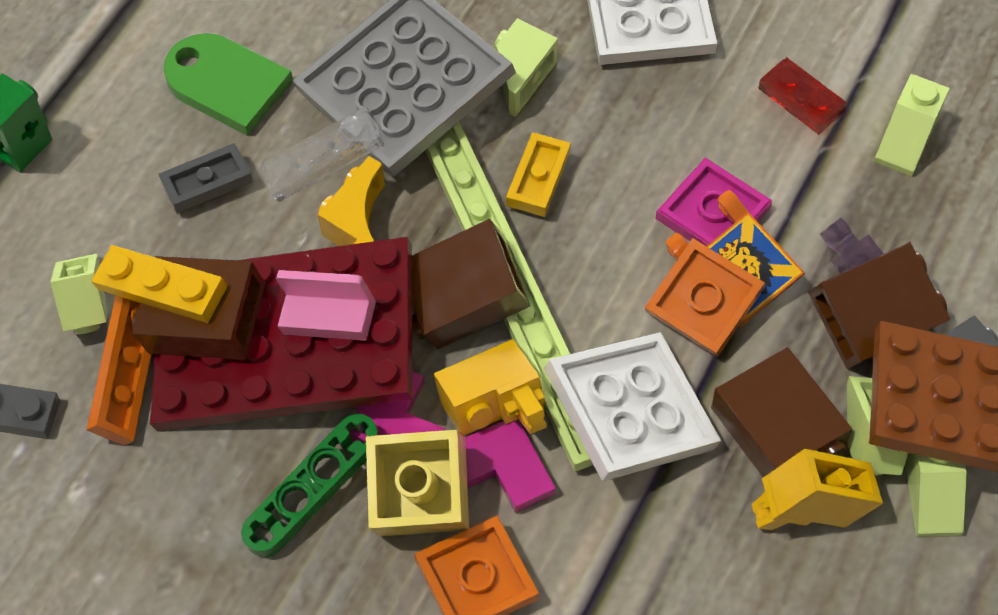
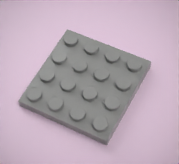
[293,0,516,177]

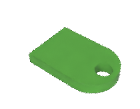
[164,33,293,136]

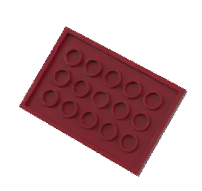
[150,237,413,431]

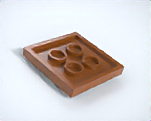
[869,321,998,472]

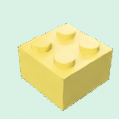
[366,430,469,537]

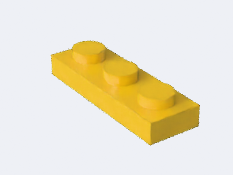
[91,245,228,323]

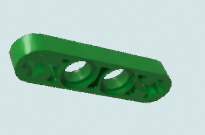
[241,414,379,557]

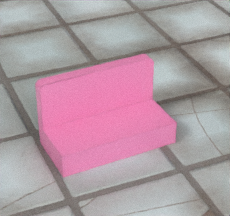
[276,270,376,341]

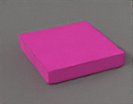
[655,157,773,246]

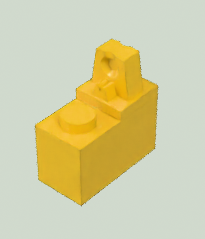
[433,339,547,436]
[752,449,883,531]

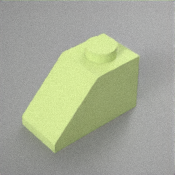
[494,18,558,117]
[874,74,950,176]
[50,254,108,334]
[847,376,908,476]
[905,453,967,537]

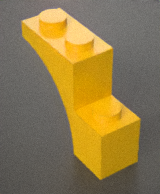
[317,156,385,246]

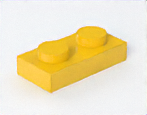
[506,132,571,217]

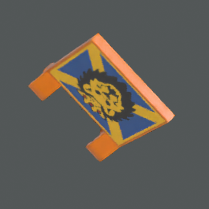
[666,190,805,329]

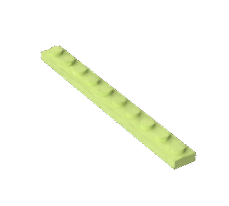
[425,122,593,472]

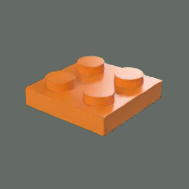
[644,238,765,357]
[414,515,539,615]

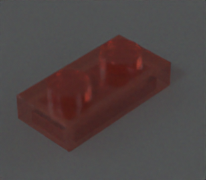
[758,57,847,135]

